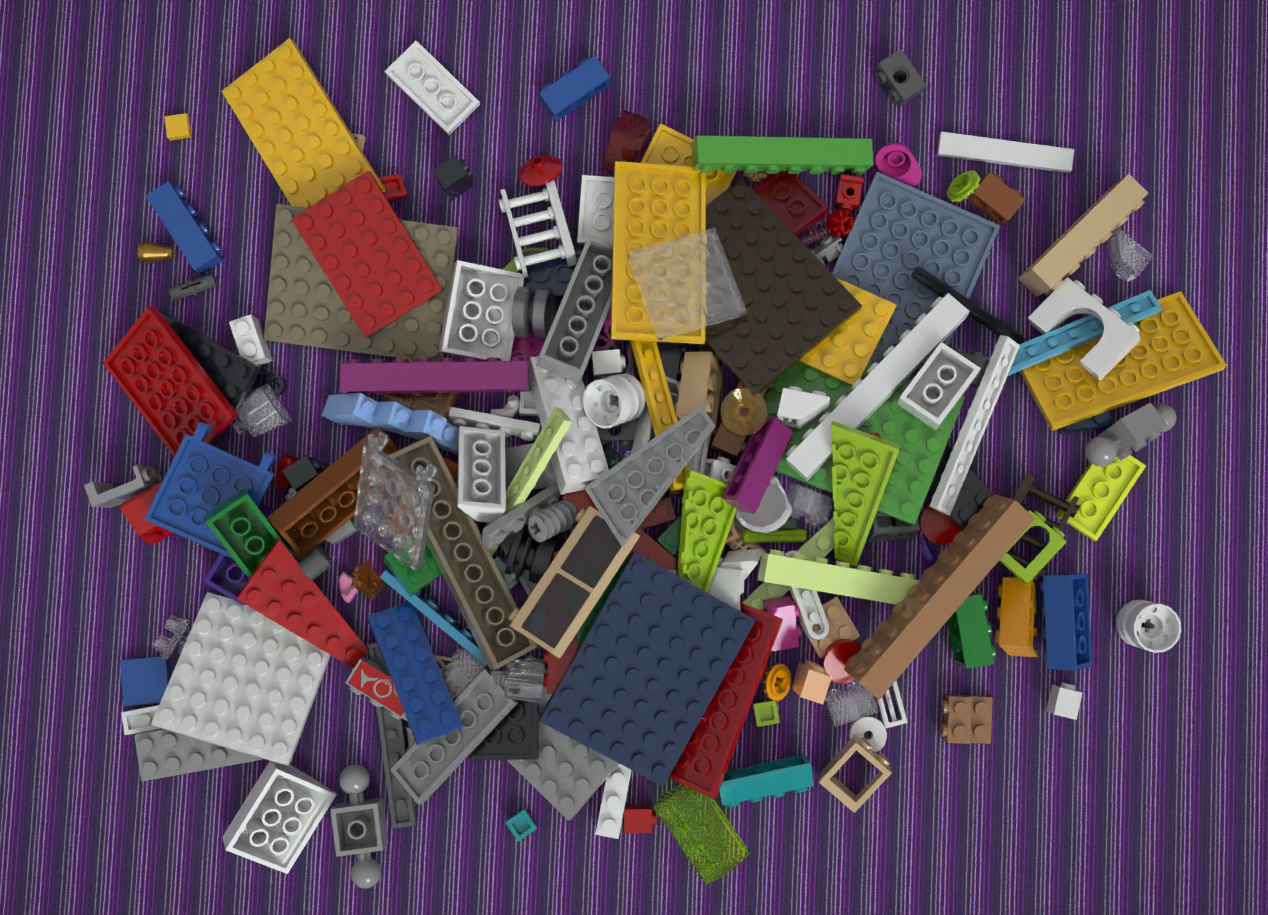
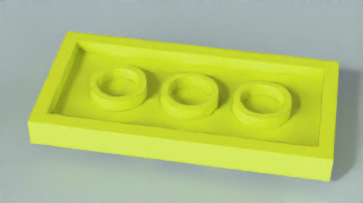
[1056,455,1146,541]

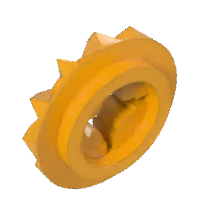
[762,663,791,701]

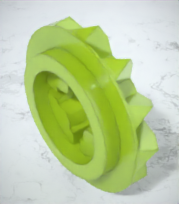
[947,170,981,203]

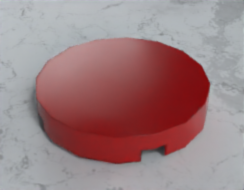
[919,502,961,545]
[821,639,862,684]

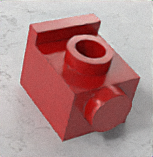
[834,174,864,212]

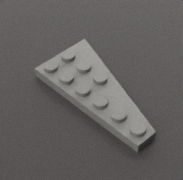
[584,406,716,546]

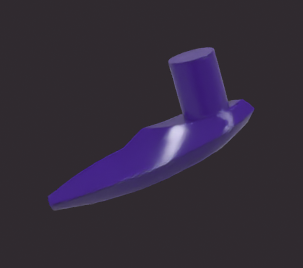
[921,535,938,568]

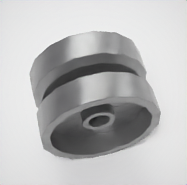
[512,287,555,339]

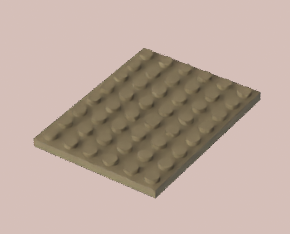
[264,204,459,362]

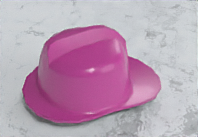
[876,142,922,188]

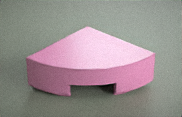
[339,571,363,603]

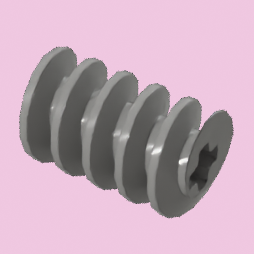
[528,500,578,542]

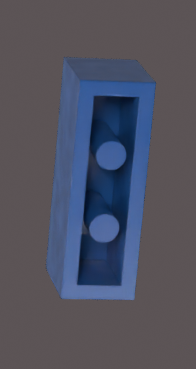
[539,56,611,122]

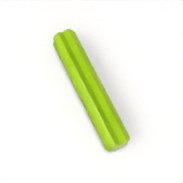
[741,529,807,543]

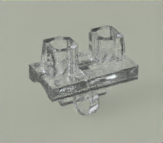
[152,615,192,660]

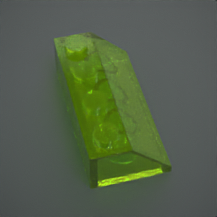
[653,784,751,885]

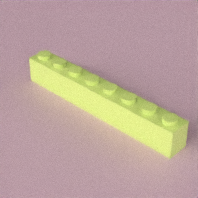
[757,549,923,604]

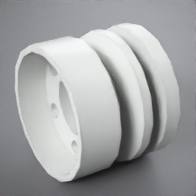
[583,373,646,428]
[1116,600,1181,653]

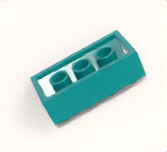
[719,754,813,807]

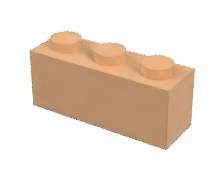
[791,660,832,704]

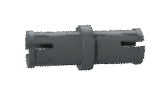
[169,273,218,301]

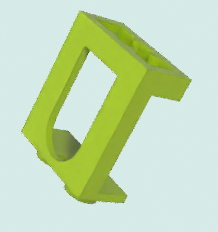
[999,510,1067,584]

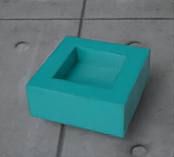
[505,808,538,842]

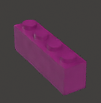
[721,417,793,514]

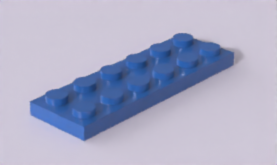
[367,602,463,745]

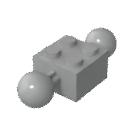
[1085,402,1177,466]
[330,764,388,889]

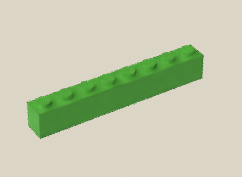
[691,136,874,175]

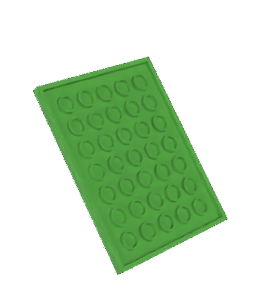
[741,361,965,526]

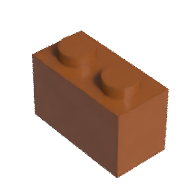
[968,172,1025,226]

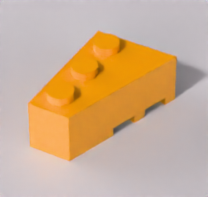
[996,577,1038,657]

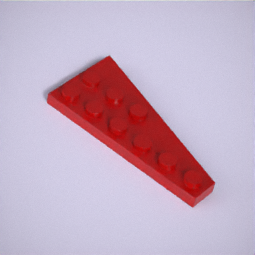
[236,538,369,669]

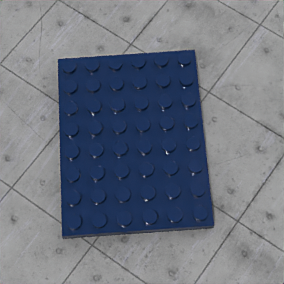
[539,552,756,786]

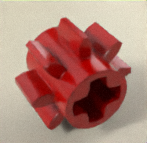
[826,209,854,237]

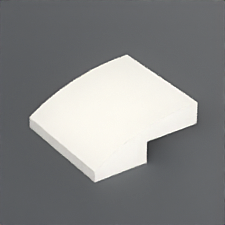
[708,566,744,611]

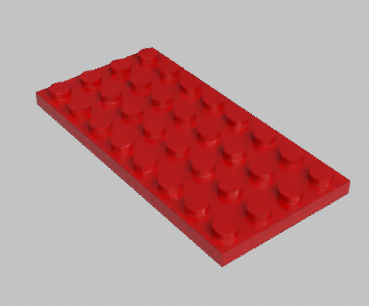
[669,603,783,799]

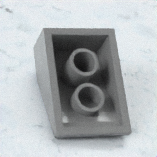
[505,443,558,491]

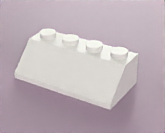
[457,426,506,523]

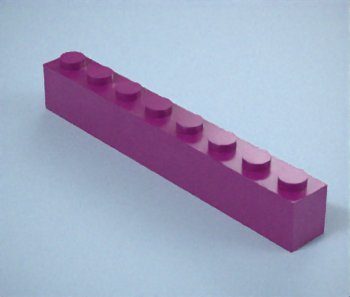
[340,357,530,394]

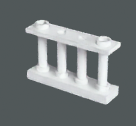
[499,180,577,278]

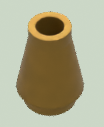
[138,241,174,263]

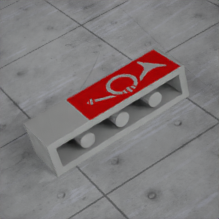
[345,657,410,727]

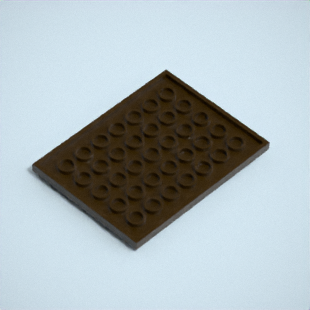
[705,178,862,397]

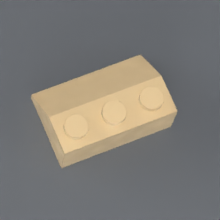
[674,351,723,434]

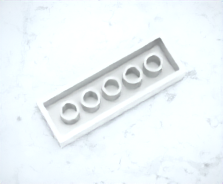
[528,356,609,495]

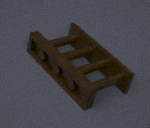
[1007,473,1080,581]

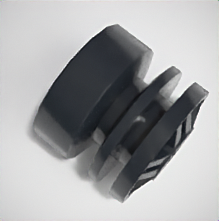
[505,528,558,584]

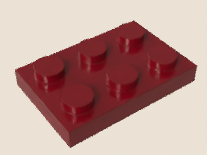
[752,171,829,236]

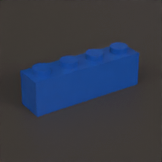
[146,181,224,275]

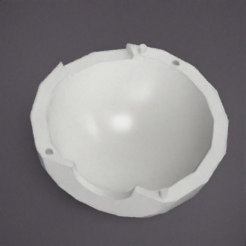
[735,476,792,533]

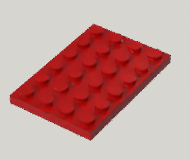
[291,170,443,338]
[103,306,238,457]

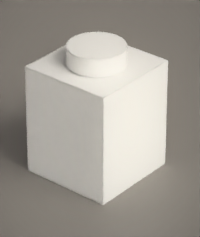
[1046,682,1082,720]

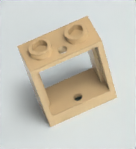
[818,735,892,813]

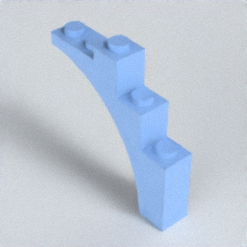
[322,393,459,456]

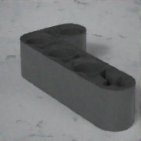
[285,541,332,581]

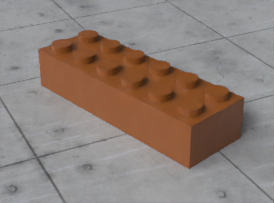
[267,427,399,559]

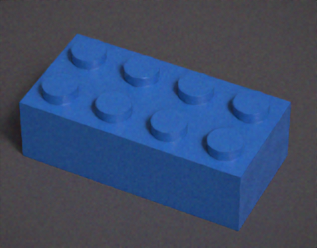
[1041,573,1092,671]

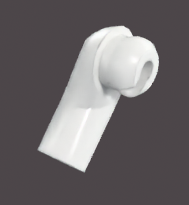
[491,395,520,418]

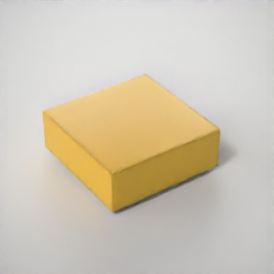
[164,113,192,141]

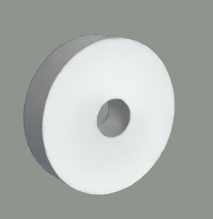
[849,716,887,753]

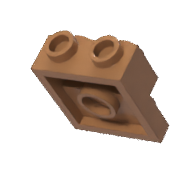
[940,694,993,744]

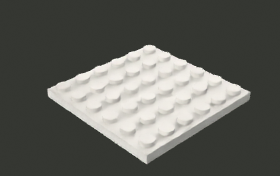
[151,592,331,766]

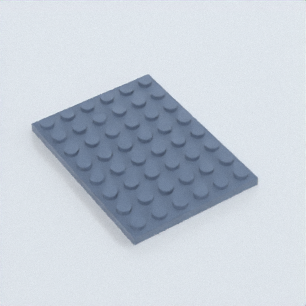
[832,172,1000,378]

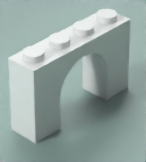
[1028,277,1141,381]

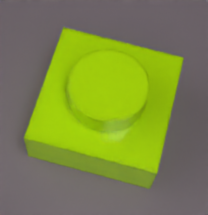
[753,700,780,727]

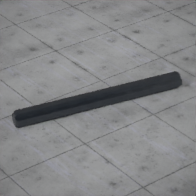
[911,267,1025,345]

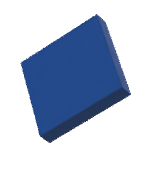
[120,655,170,706]

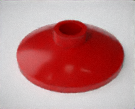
[518,155,563,186]

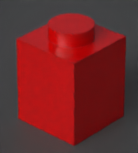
[624,804,657,833]

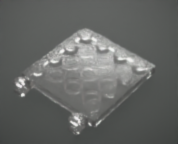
[353,431,437,571]

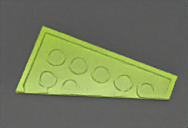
[831,421,901,567]
[677,468,737,593]

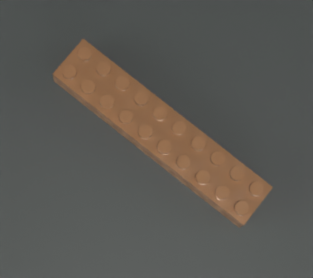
[843,494,1035,700]

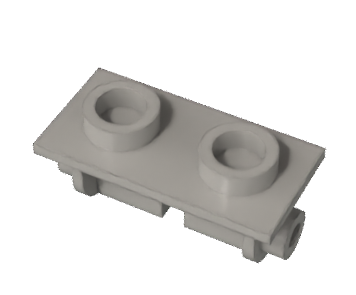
[809,235,844,266]

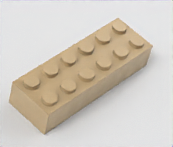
[1018,174,1148,297]

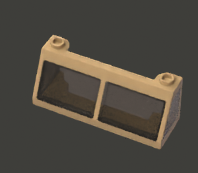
[508,506,640,658]

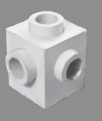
[703,457,736,484]

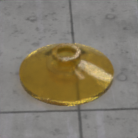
[721,388,768,435]

